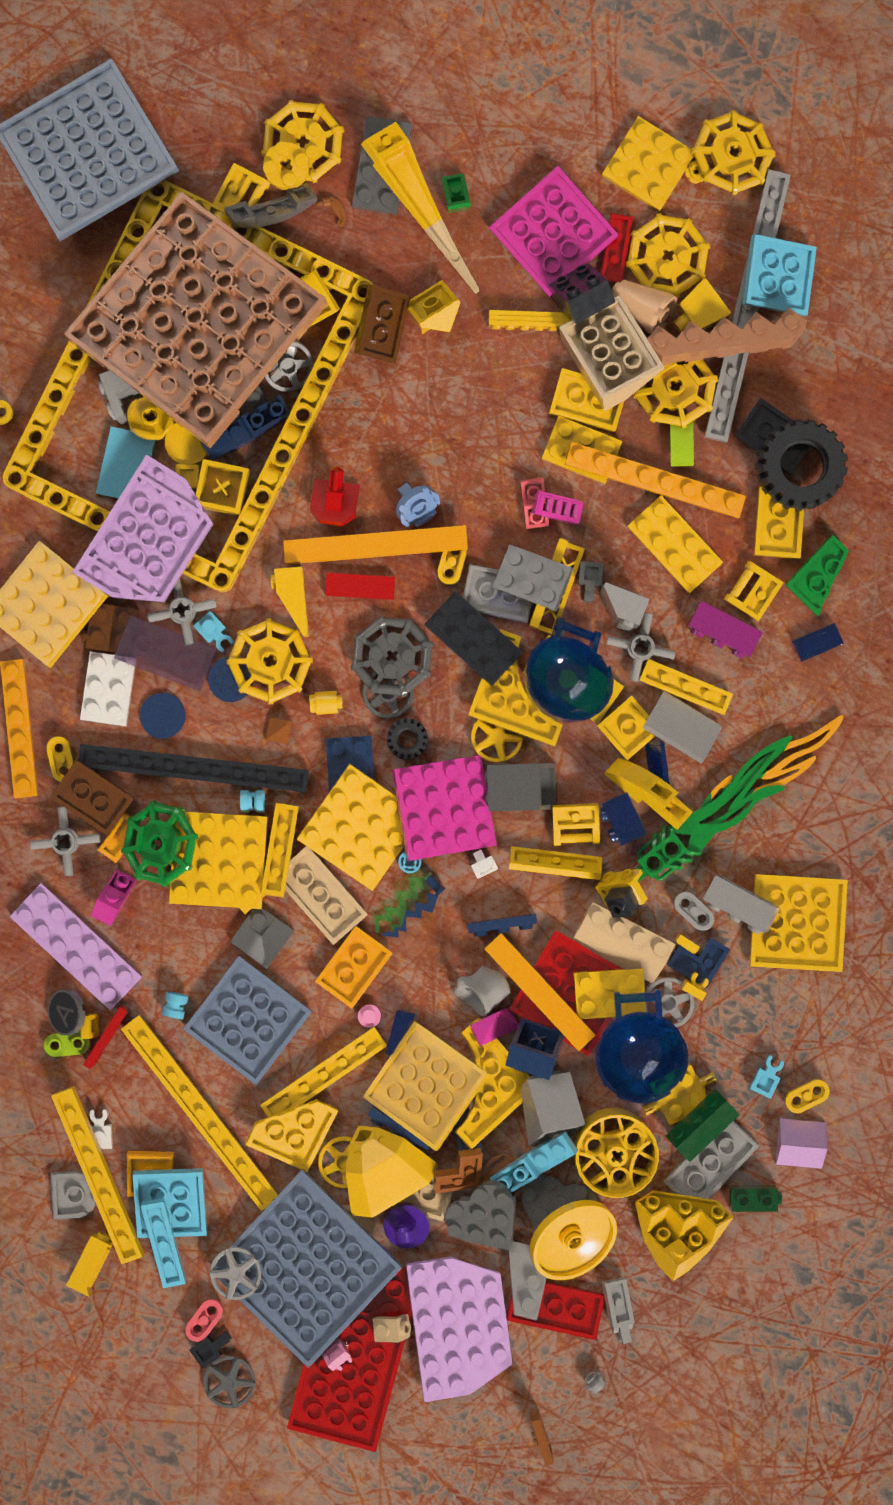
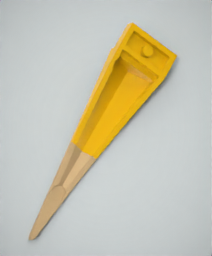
[361,122,479,293]

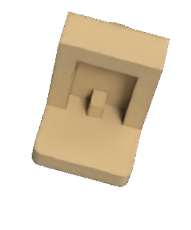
[373,1314,411,1343]

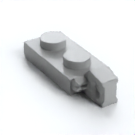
[602,1277,635,1344]

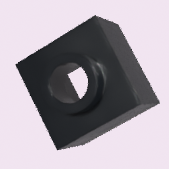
[604,887,639,918]

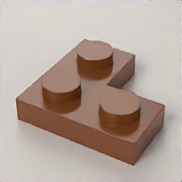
[433,1148,483,1194]

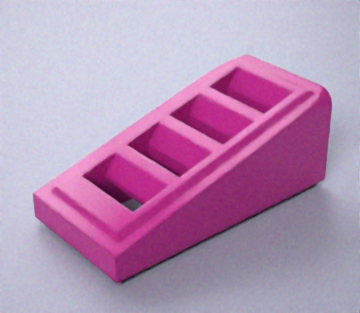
[532,491,583,524]

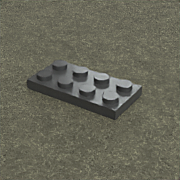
[352,116,412,215]

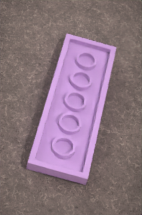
[10,883,143,1011]

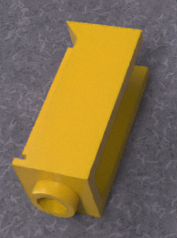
[66,1231,113,1297]

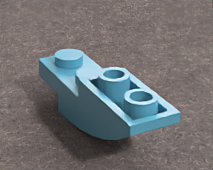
[490,1132,578,1193]

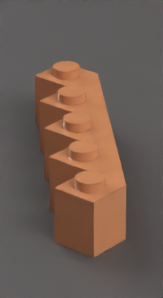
[647,307,807,365]

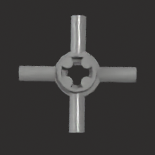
[147,578,217,645]
[606,613,676,682]
[30,807,101,876]

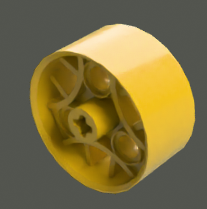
[573,1108,659,1198]

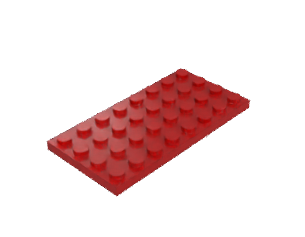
[287,1266,412,1452]

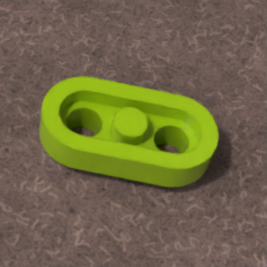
[44,1032,91,1057]

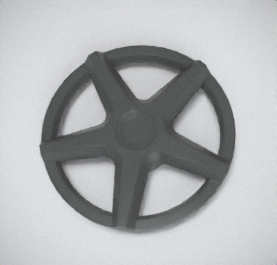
[363,672,414,718]
[203,1356,255,1408]

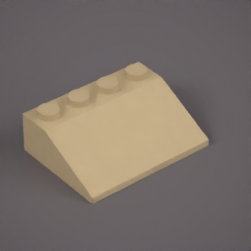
[559,295,664,411]

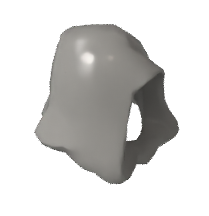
[454,965,510,1017]

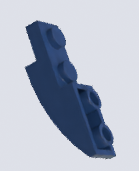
[200,395,290,461]

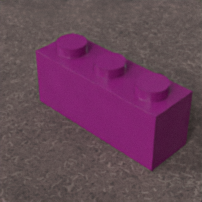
[687,601,763,659]

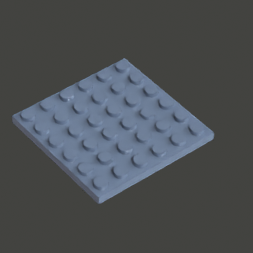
[0,58,179,241]
[209,1169,403,1368]

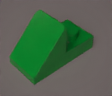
[442,173,471,213]

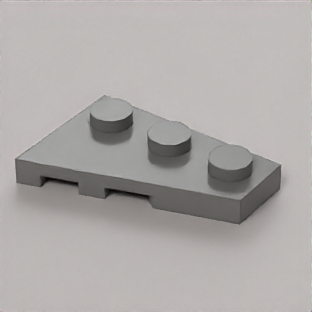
[508,1241,546,1320]

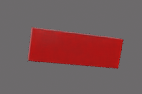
[601,213,633,284]
[325,573,395,600]
[83,1005,130,1069]

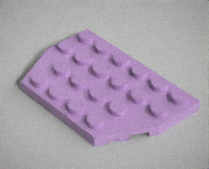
[73,455,213,602]
[406,1256,512,1402]

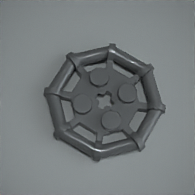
[350,615,434,697]

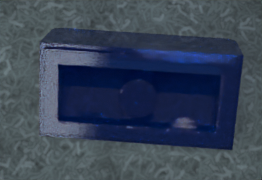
[645,741,670,785]

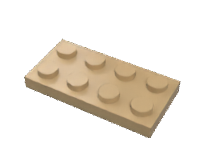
[285,846,368,945]

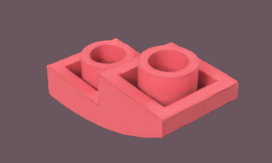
[520,477,549,529]

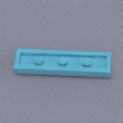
[141,1198,186,1288]

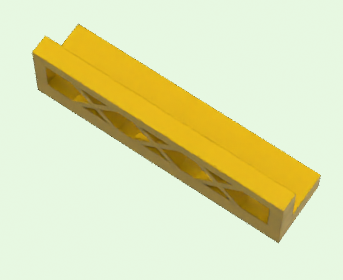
[529,538,585,636]

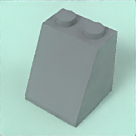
[521,1070,586,1146]

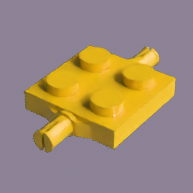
[643,1063,717,1125]

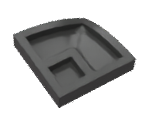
[230,908,294,969]

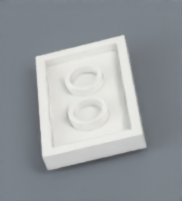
[80,652,136,726]

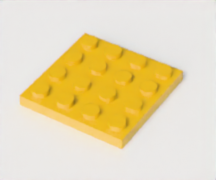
[0,541,108,668]
[297,763,404,891]
[169,812,268,909]
[749,874,848,972]
[363,1021,489,1151]

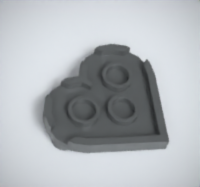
[521,1174,598,1229]
[445,1181,516,1251]

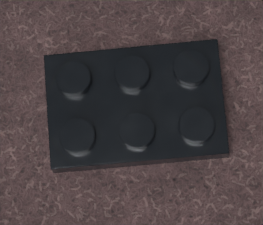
[734,398,810,475]

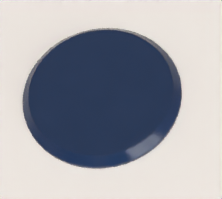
[140,693,186,739]

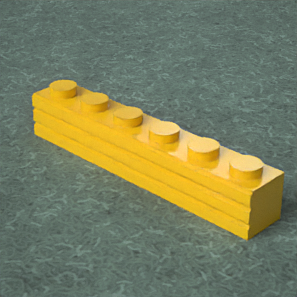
[489,310,571,332]

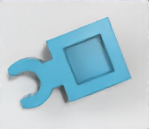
[194,611,234,653]
[749,1055,784,1099]

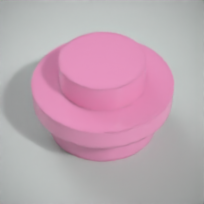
[358,1004,381,1028]

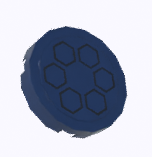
[208,657,254,703]

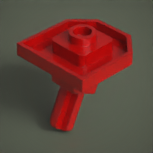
[310,466,360,526]

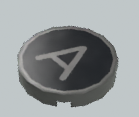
[48,989,85,1035]

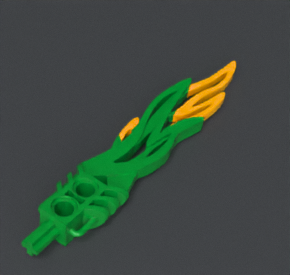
[633,715,843,882]

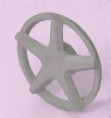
[265,341,313,391]
[645,977,694,1029]
[210,1247,261,1300]

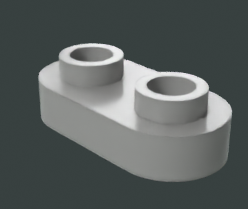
[674,892,714,931]

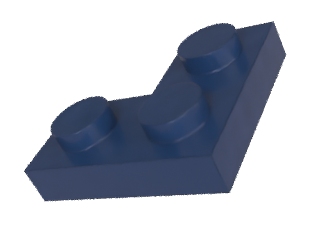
[667,937,730,989]

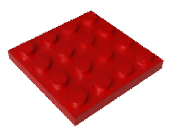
[509,930,622,1056]

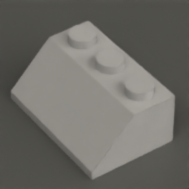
[600,582,649,632]

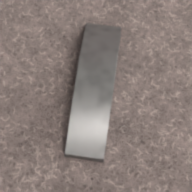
[224,183,317,228]

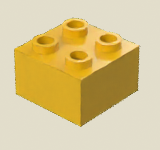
[196,459,250,516]

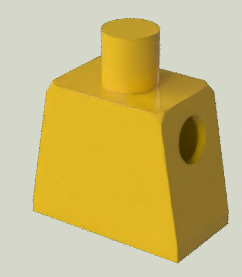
[673,278,731,333]

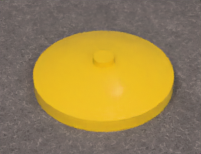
[529,1200,617,1280]

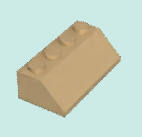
[572,901,676,983]

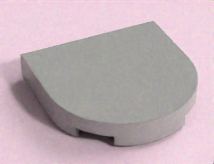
[51,1171,97,1220]

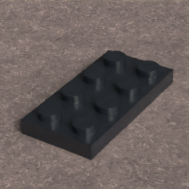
[424,591,523,687]

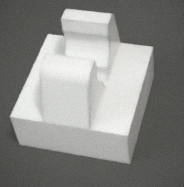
[471,850,498,879]

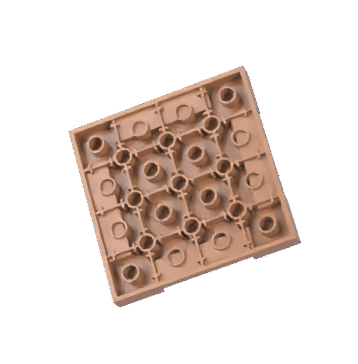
[64,192,328,448]

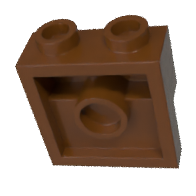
[82,604,139,655]

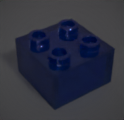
[599,792,647,846]

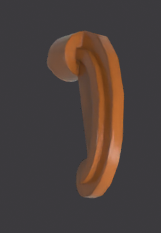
[317,197,346,228]

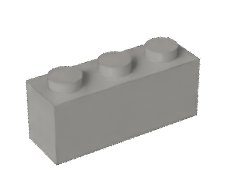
[703,875,780,934]

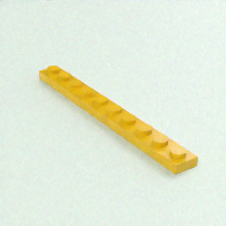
[121,1015,279,1212]

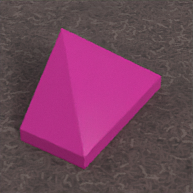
[470,1007,519,1047]

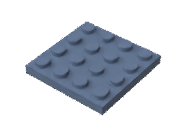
[183,955,312,1085]

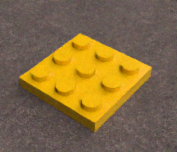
[602,116,694,212]

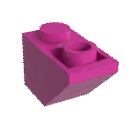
[91,869,137,926]

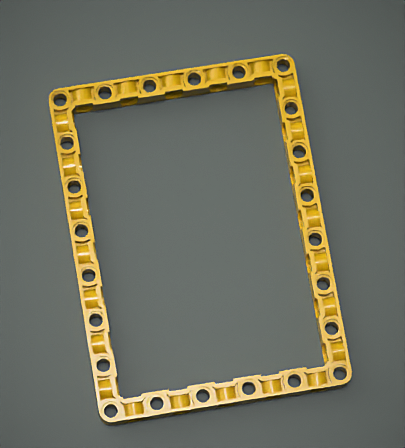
[3,180,373,592]

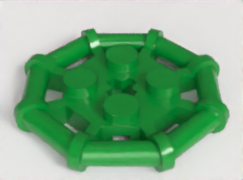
[121,800,199,887]

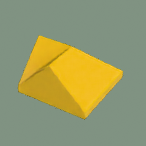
[407,280,460,334]

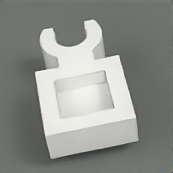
[90,1108,113,1149]

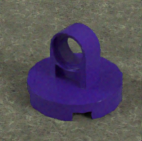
[384,1202,430,1249]

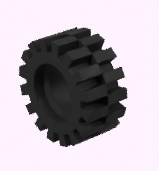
[386,718,428,760]

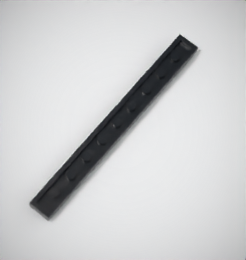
[78,744,309,793]

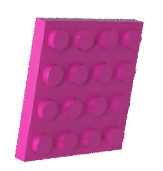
[489,166,619,298]
[392,755,497,861]

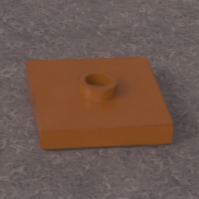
[530,1408,554,1466]

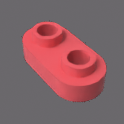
[186,1298,223,1342]

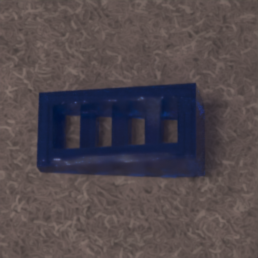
[386,1008,415,1056]

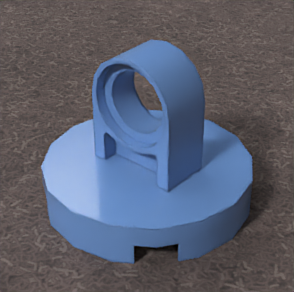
[396,483,440,527]

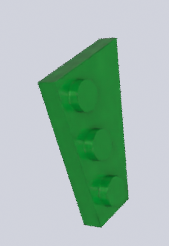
[785,535,849,617]

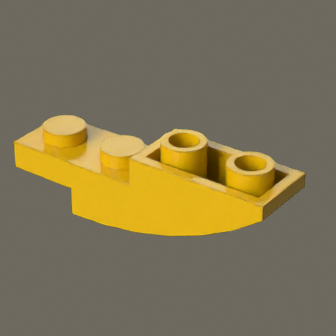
[604,758,693,830]

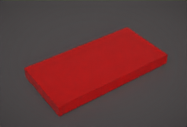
[506,1281,605,1340]

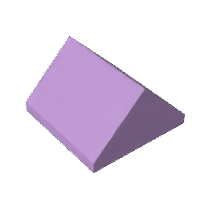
[775,1118,827,1169]

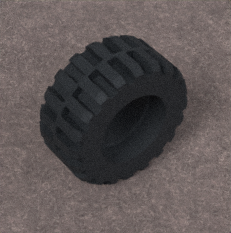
[756,419,848,511]

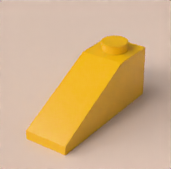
[271,567,309,637]

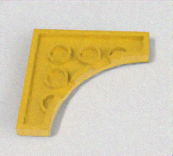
[468,629,563,747]
[455,1017,530,1149]

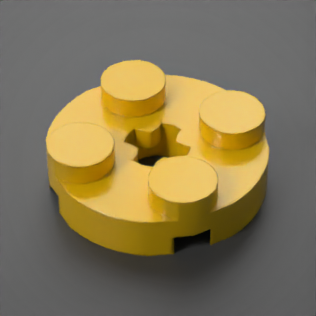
[263,141,309,190]
[127,396,173,440]

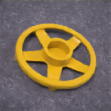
[471,719,523,762]
[318,1136,352,1188]

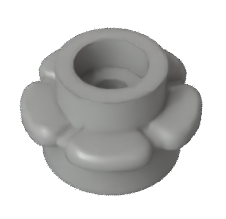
[585,1372,606,1393]

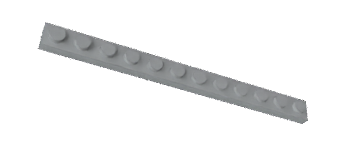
[704,170,791,443]

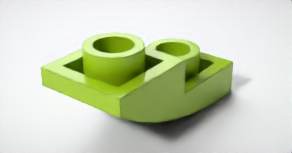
[670,421,694,466]

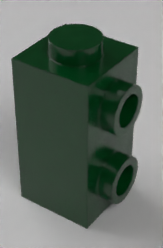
[729,1185,782,1212]

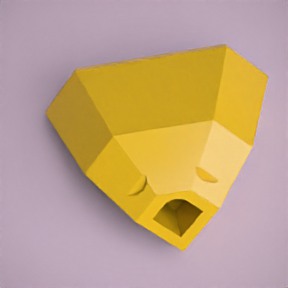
[345,1126,438,1218]
[635,1190,733,1281]

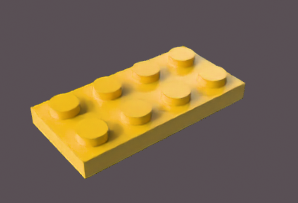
[627,495,723,594]

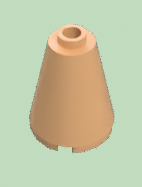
[612,280,678,335]

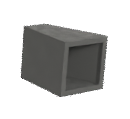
[485,763,557,811]

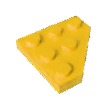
[245,1099,338,1172]

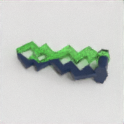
[374,871,446,937]

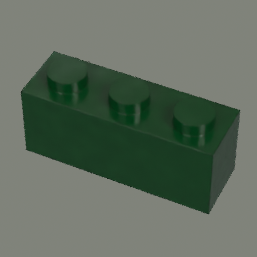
[665,1089,740,1162]

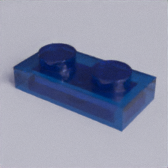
[792,623,844,662]

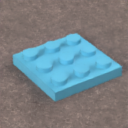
[742,234,817,316]
[133,1168,207,1238]

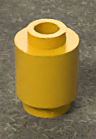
[309,691,343,715]

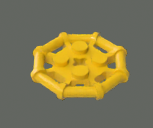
[261,100,345,183]
[691,110,776,195]
[626,213,710,297]
[633,360,718,428]
[226,618,313,704]

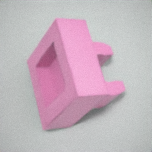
[322,1338,352,1371]

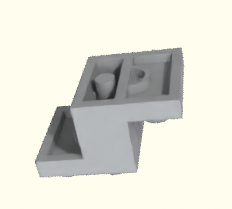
[98,370,140,425]

